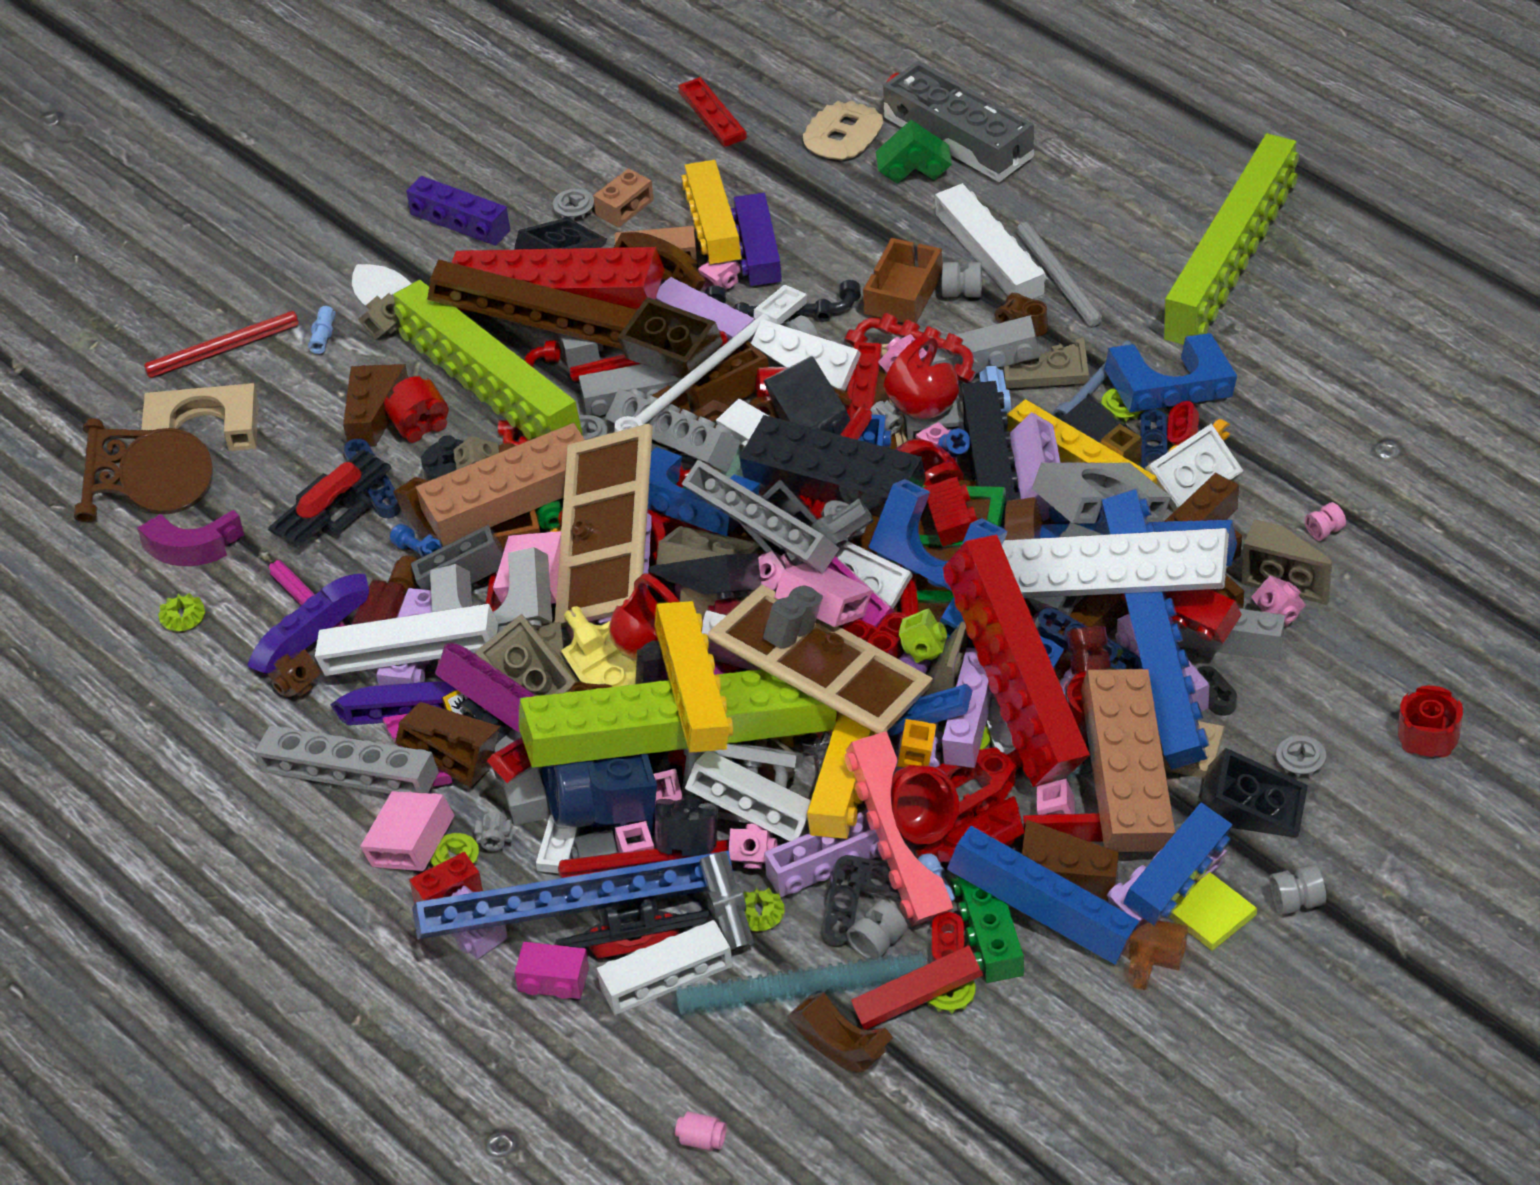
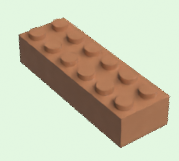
[416,423,585,546]
[1080,669,1175,852]

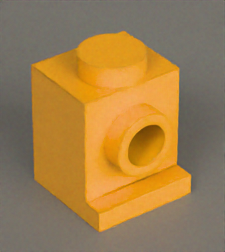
[897,719,936,768]

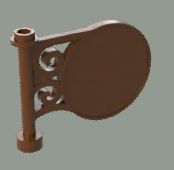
[74,418,213,522]

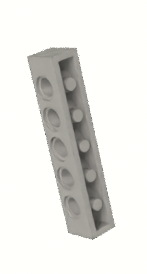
[605,388,741,472]
[682,460,840,574]
[254,725,439,794]

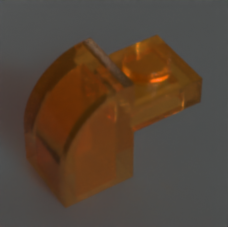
[1129,921,1188,990]

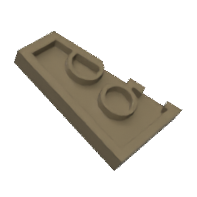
[1003,337,1089,388]

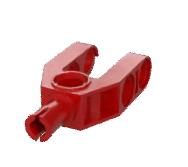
[936,747,1023,829]

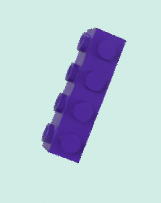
[406,176,511,246]
[730,192,782,286]

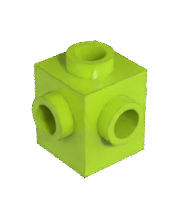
[899,608,947,663]

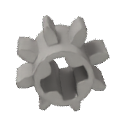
[870,400,903,435]
[474,812,513,851]

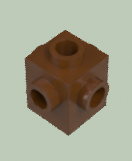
[268,649,322,698]

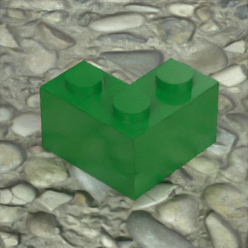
[876,120,952,184]

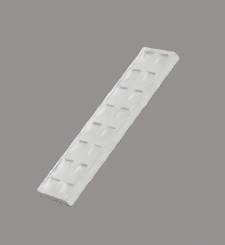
[1002,528,1229,598]

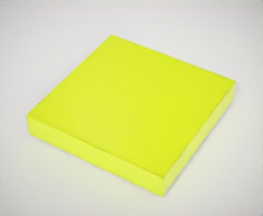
[1169,872,1257,951]

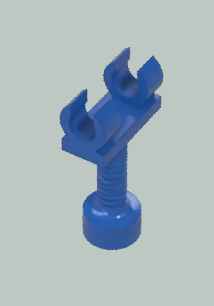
[390,524,442,557]

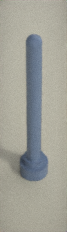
[1052,341,1132,419]

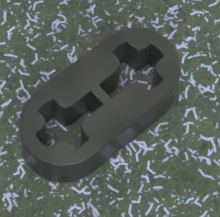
[1197,666,1237,716]

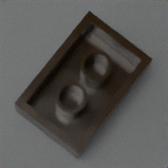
[618,297,723,379]

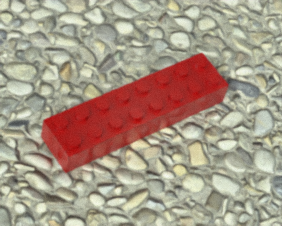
[452,247,665,312]
[942,534,1090,787]

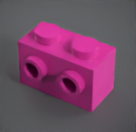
[514,942,589,999]

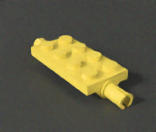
[561,606,636,687]

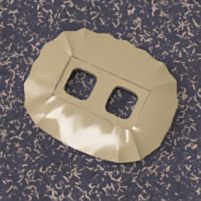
[803,101,883,161]

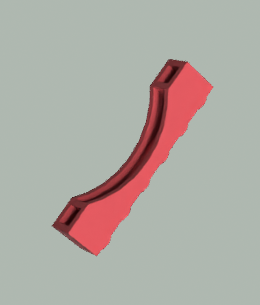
[845,731,953,927]

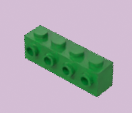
[951,875,1024,984]

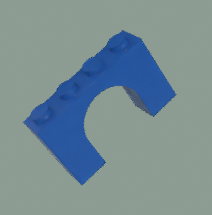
[1104,333,1237,413]
[648,447,760,537]
[869,479,1008,591]

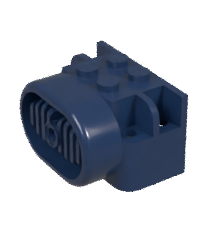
[542,754,657,838]

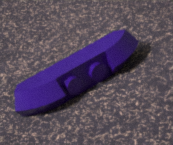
[247,574,369,673]
[330,681,457,726]

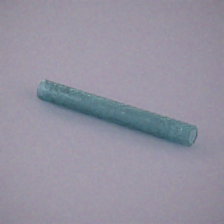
[676,950,927,1015]

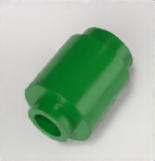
[535,499,563,530]

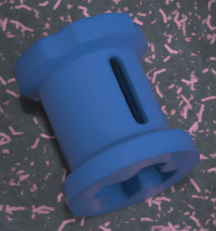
[937,428,970,457]

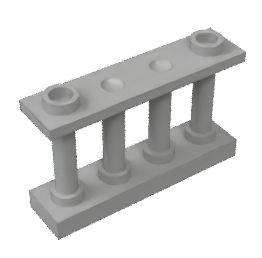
[681,742,803,830]

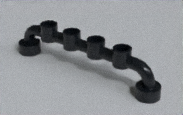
[704,280,861,322]

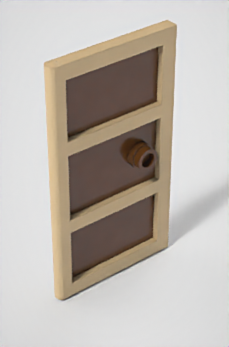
[555,424,653,628]
[707,584,933,734]

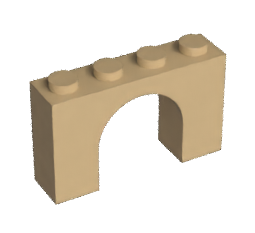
[141,383,259,451]

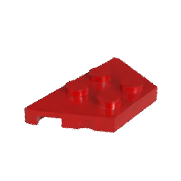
[915,796,1025,862]

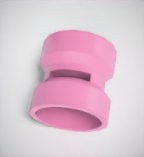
[1305,502,1346,541]

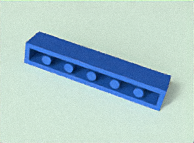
[947,826,1140,965]

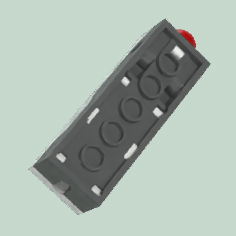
[883,61,1034,182]

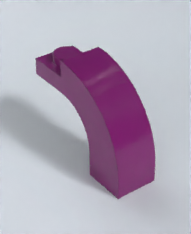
[137,510,244,567]

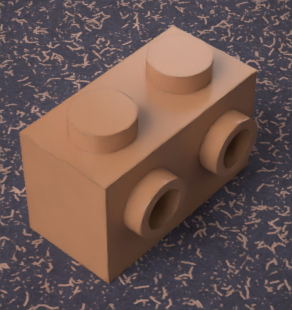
[593,168,654,228]

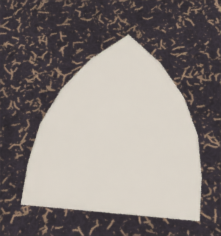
[352,264,412,306]

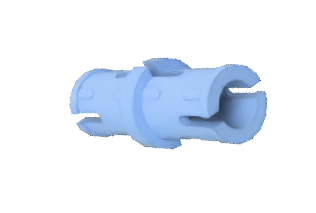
[308,306,336,354]

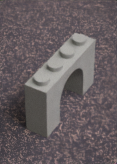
[1032,463,1171,524]
[430,547,552,633]

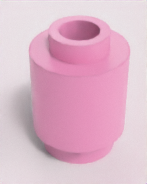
[675,1111,727,1151]

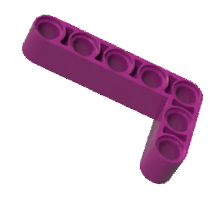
[435,643,536,734]

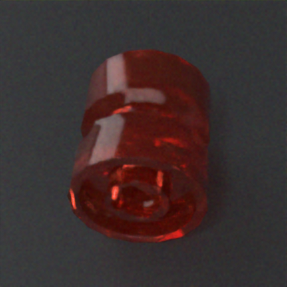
[1066,626,1111,675]

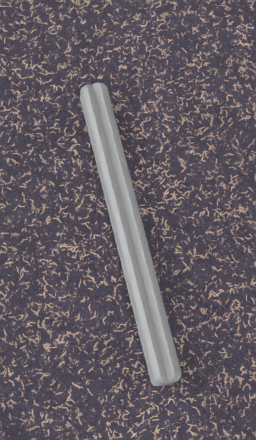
[1017,222,1102,327]

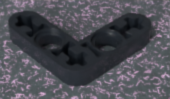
[822,855,901,947]

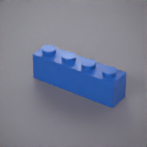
[1123,803,1233,926]

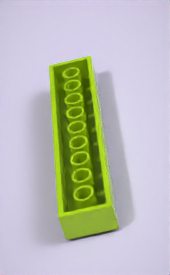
[1164,133,1299,345]
[393,279,583,440]
[518,669,837,768]

